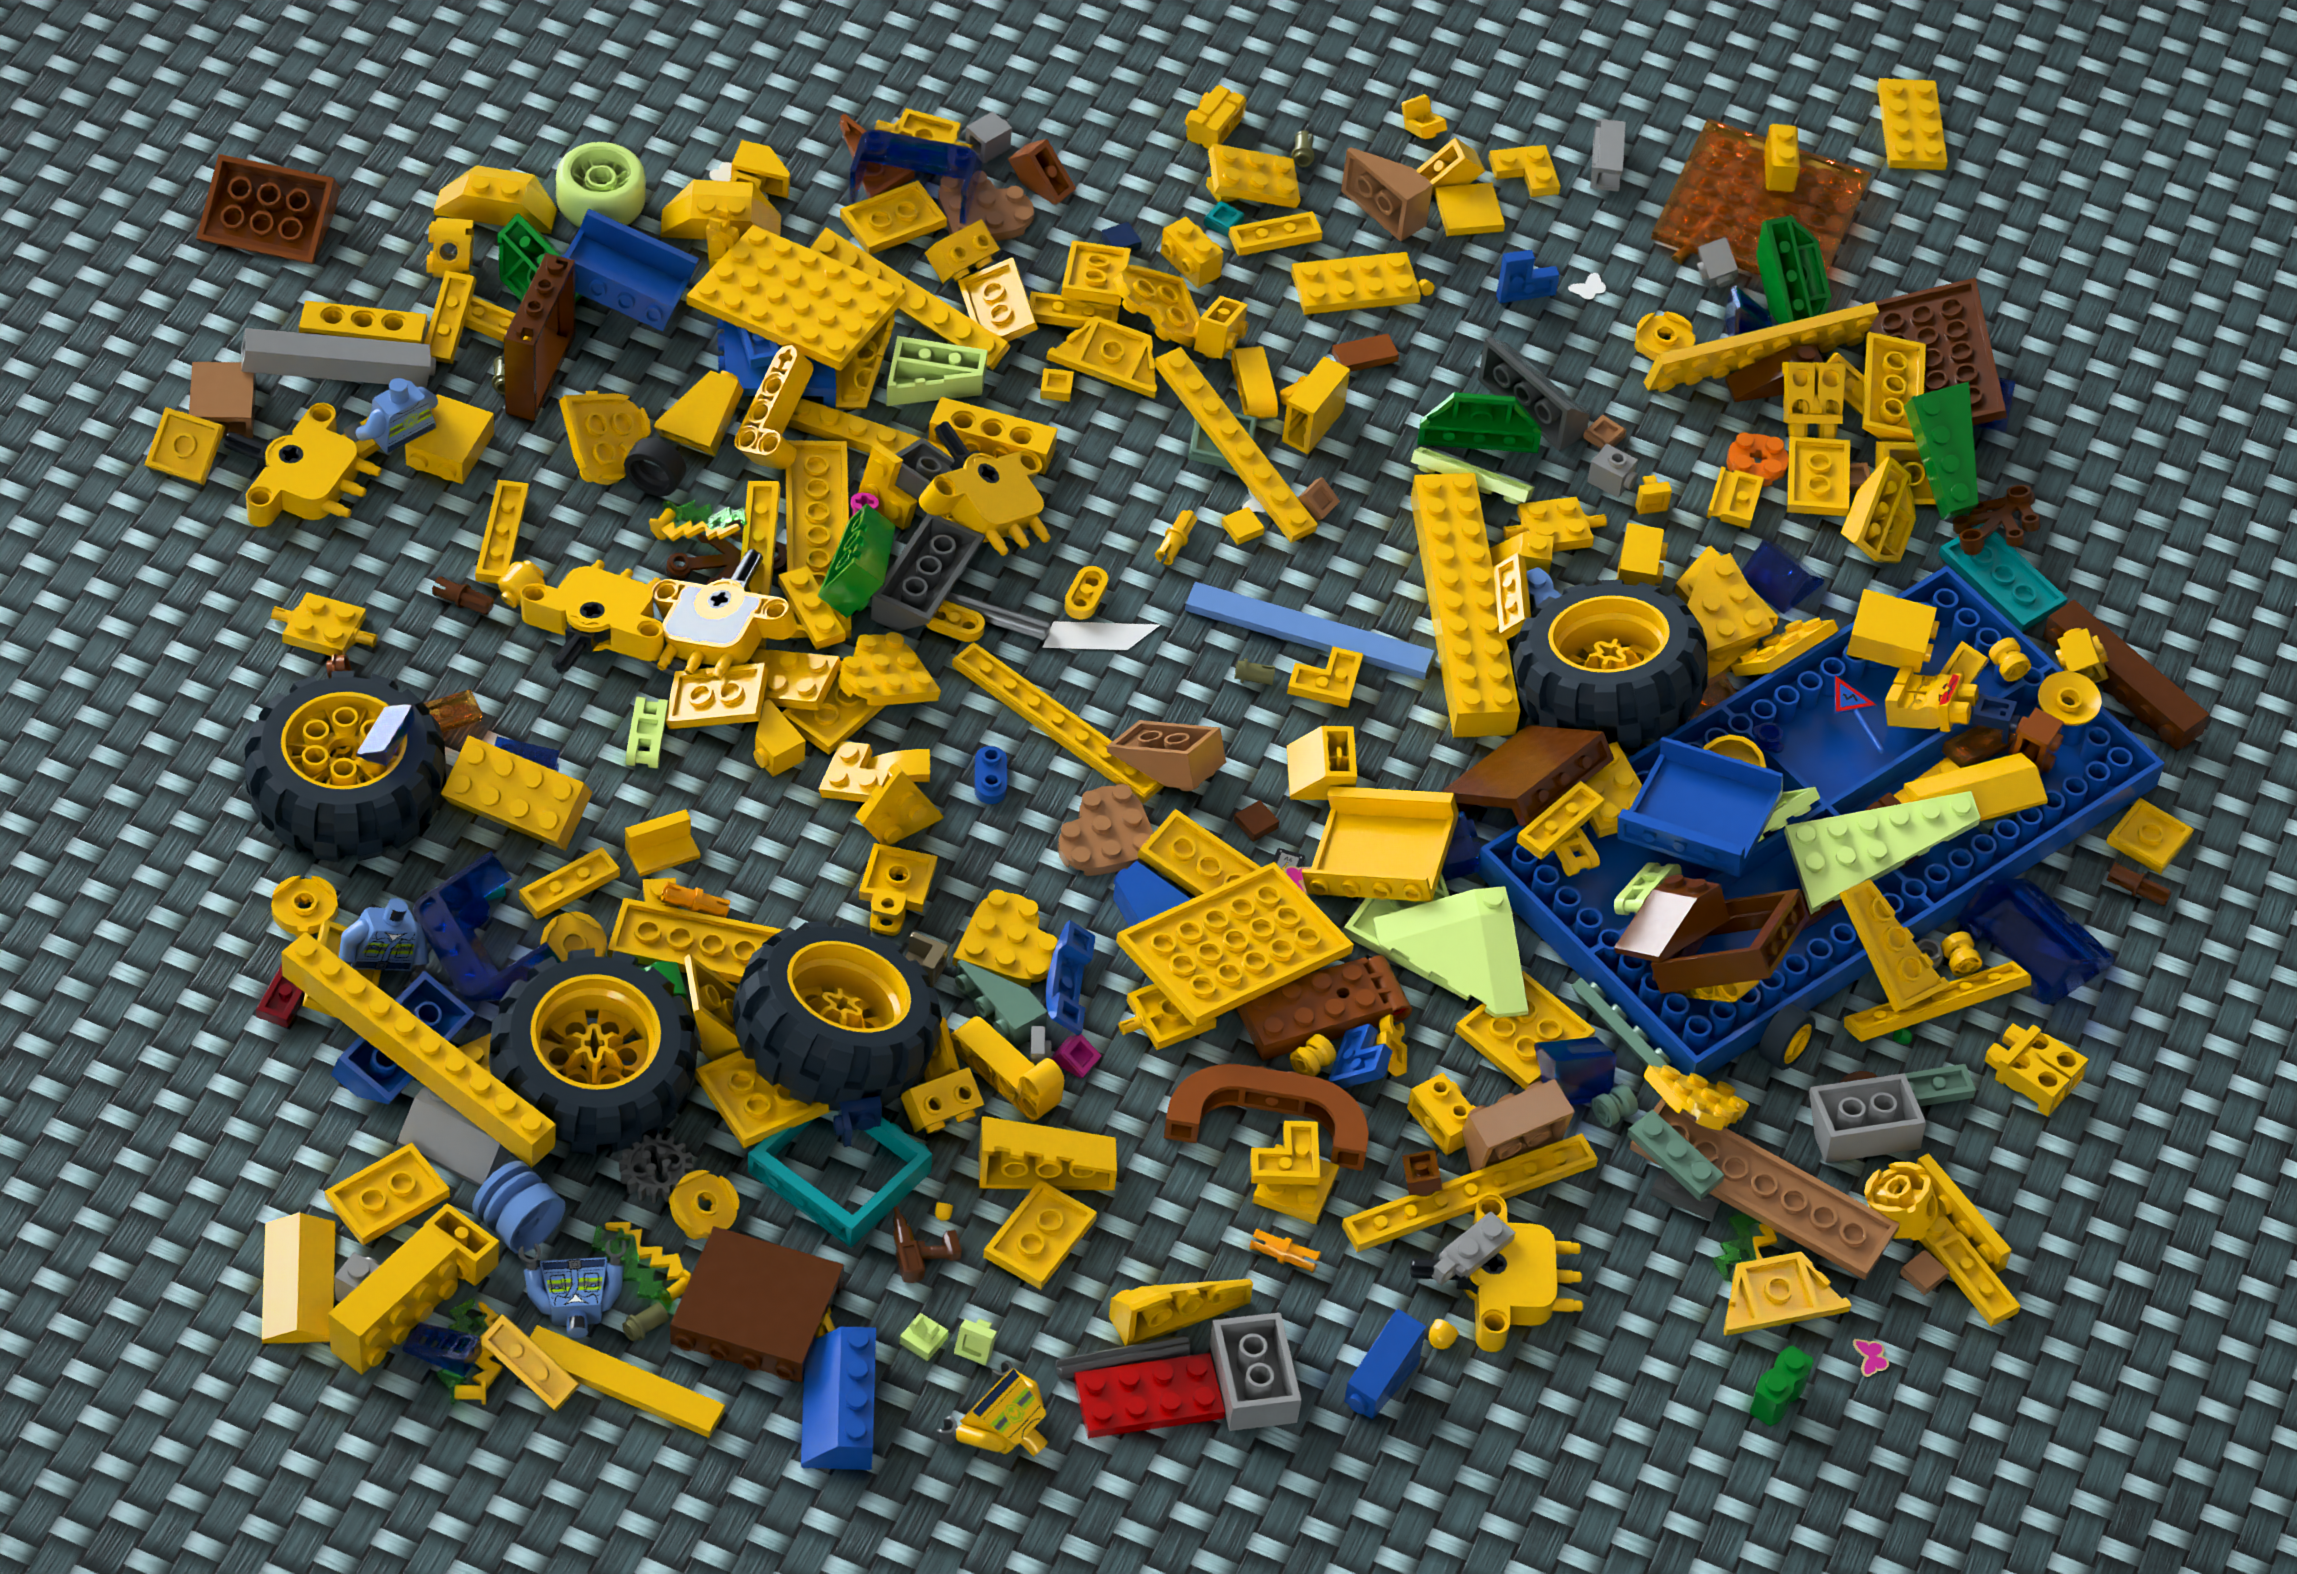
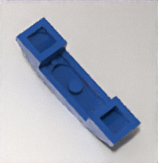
[1046,920,1096,1035]

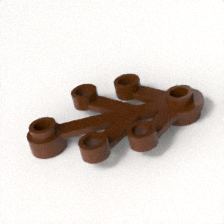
[1952,484,2040,555]
[666,518,787,585]

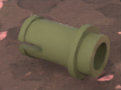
[1292,131,1315,167]
[491,356,505,395]
[1234,658,1275,686]
[622,1302,669,1341]

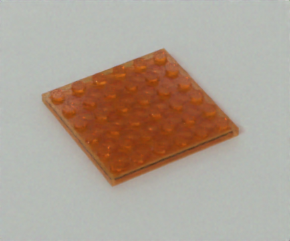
[1651,118,1872,276]

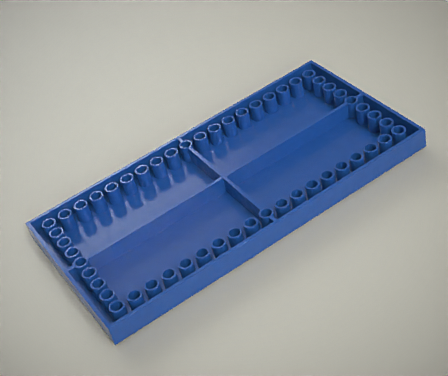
[1475,565,2165,1078]

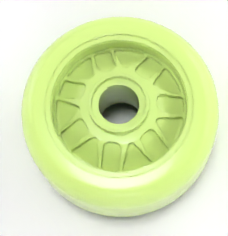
[556,142,646,227]

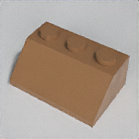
[1462,1079,1575,1172]

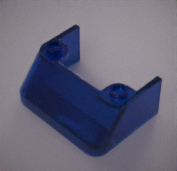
[849,130,982,224]
[413,851,562,1002]

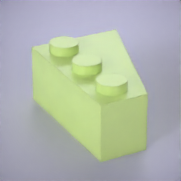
[886,336,988,406]

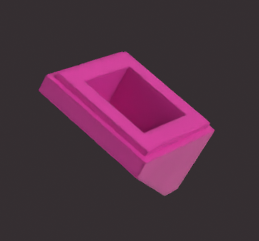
[1051,1034,1102,1079]

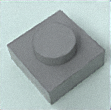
[1030,1026,1051,1065]

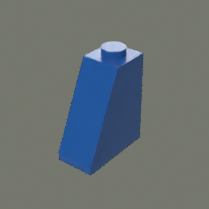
[1113,860,1191,927]
[1344,1309,1427,1420]

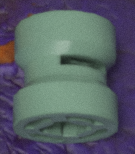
[1591,1083,1638,1128]

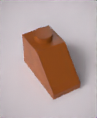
[1008,139,1076,205]

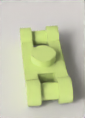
[625,697,669,769]
[1614,862,1682,915]

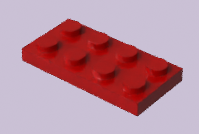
[1073,1353,1225,1439]

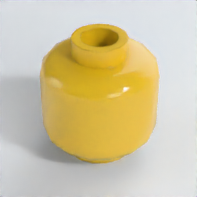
[498,560,545,608]

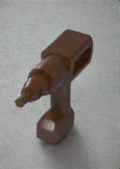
[893,1206,962,1283]

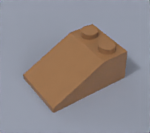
[1341,147,1433,241]
[1106,720,1226,791]

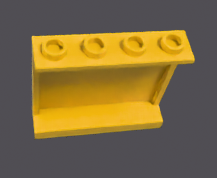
[1301,786,1459,902]

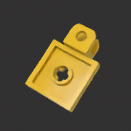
[858,843,938,936]

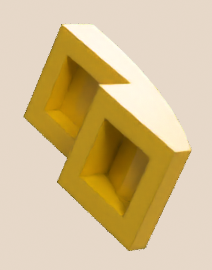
[866,749,930,782]

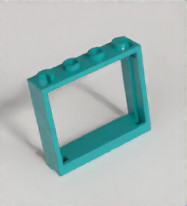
[748,1111,932,1248]

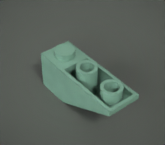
[955,960,1048,1048]

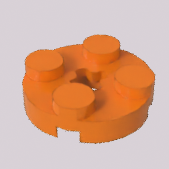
[1726,432,1788,487]

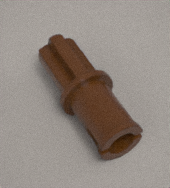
[432,576,494,615]
[2107,862,2171,906]

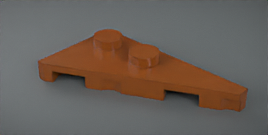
[839,114,915,198]

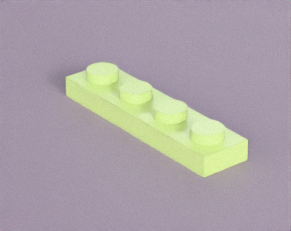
[1411,447,1534,505]

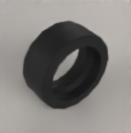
[624,438,687,497]

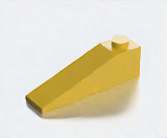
[835,312,895,410]
[1109,1279,1253,1346]

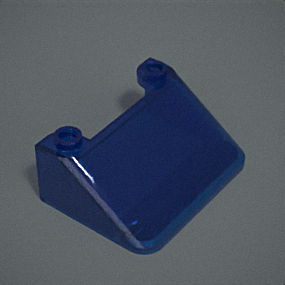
[1956,878,2115,1004]

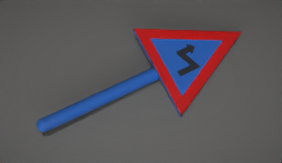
[1834,676,1884,754]

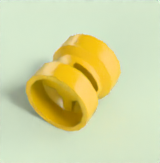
[1988,637,2031,682]
[1940,931,1983,977]
[1290,1034,1337,1077]

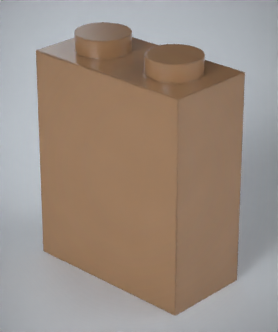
[189,362,256,438]

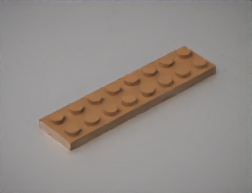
[1630,1098,1900,1280]

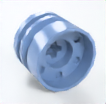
[472,1161,565,1253]

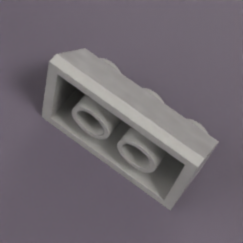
[1809,1073,1926,1163]
[397,1085,512,1187]

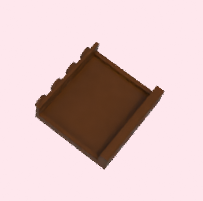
[1441,725,1614,827]
[670,1226,844,1383]

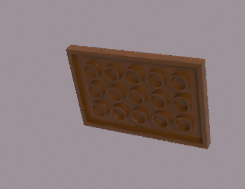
[1859,278,2007,426]

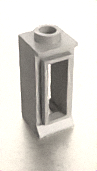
[1590,118,1626,192]

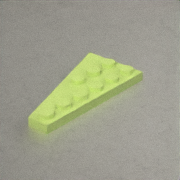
[1784,791,1981,914]

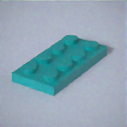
[1938,523,2068,633]

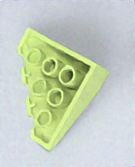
[1373,886,1528,1018]

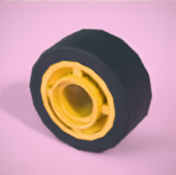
[1759,1004,1816,1070]

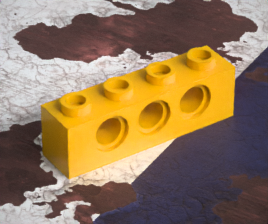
[299,301,427,344]
[928,397,1058,475]

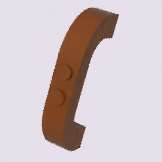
[1163,1064,1369,1171]

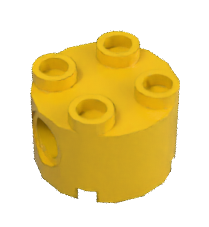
[426,217,474,278]
[1864,1162,1940,1240]

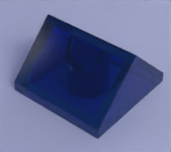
[1741,539,1825,614]
[1534,1037,1616,1105]

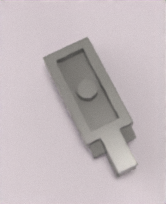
[1432,1211,1516,1286]

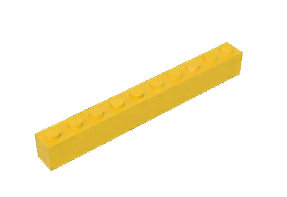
[281,932,556,1168]

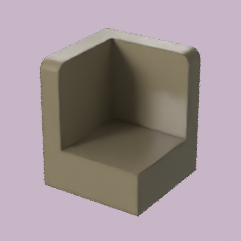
[905,932,948,988]

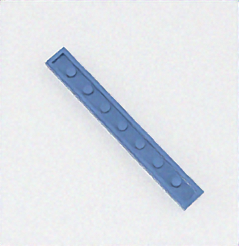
[1185,582,1434,680]

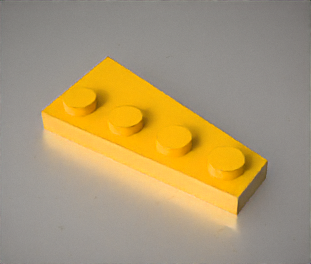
[1839,879,1951,1012]

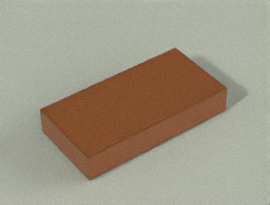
[1331,334,1399,372]

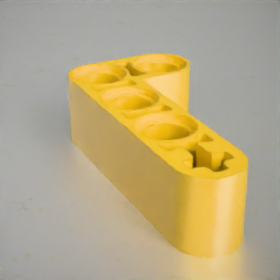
[734,345,813,469]
[950,1016,1064,1121]

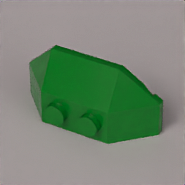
[497,213,583,303]
[1756,215,1832,325]
[1417,392,1542,453]

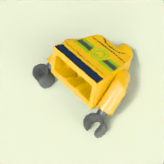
[937,1361,1048,1457]

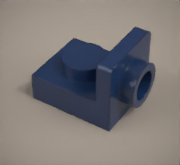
[1971,694,2021,744]
[833,1096,882,1147]

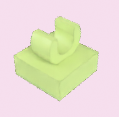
[899,1313,949,1361]
[954,1319,997,1366]

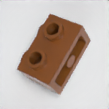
[2008,708,2064,776]

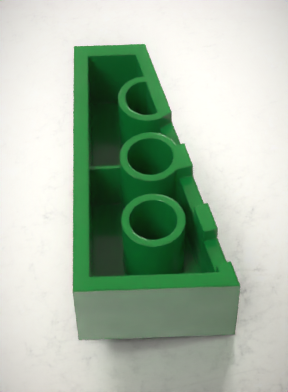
[1904,381,1979,520]
[818,503,896,618]

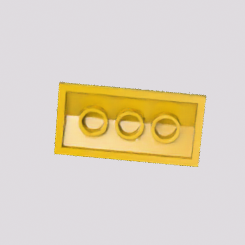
[1862,332,1926,442]
[1904,753,2048,821]
[262,1213,336,1344]

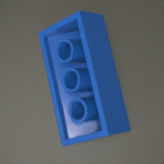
[331,970,476,1104]
[801,1327,876,1470]

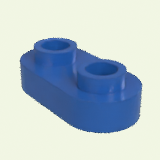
[974,746,1007,804]

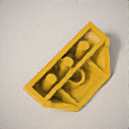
[434,165,557,234]
[660,180,781,240]
[1841,456,1916,564]

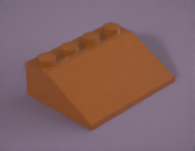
[196,154,341,265]

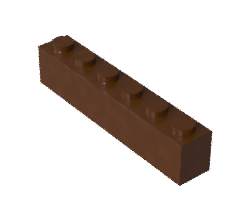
[2043,600,2210,751]

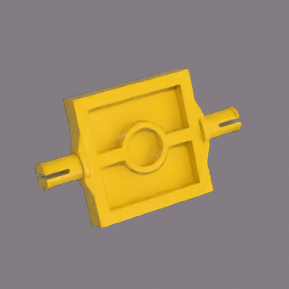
[875,108,973,170]
[1503,497,1607,552]
[271,592,378,656]
[1118,983,1217,1050]

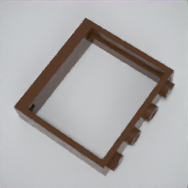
[504,253,576,421]
[1650,889,1809,994]

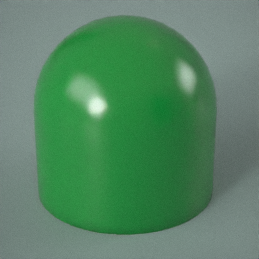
[1893,1028,1913,1045]

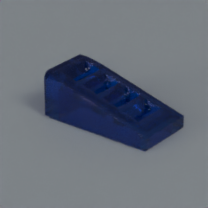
[403,1323,482,1377]

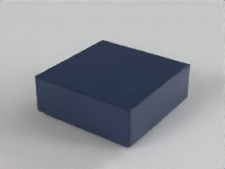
[1101,222,1142,252]

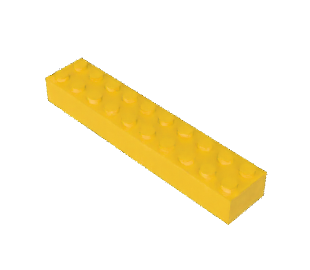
[1410,473,1520,738]

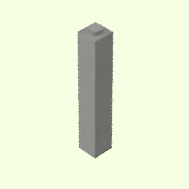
[241,328,436,388]

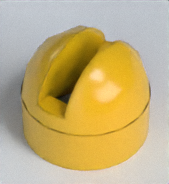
[1429,1319,1459,1350]

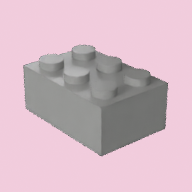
[1209,1312,1301,1431]

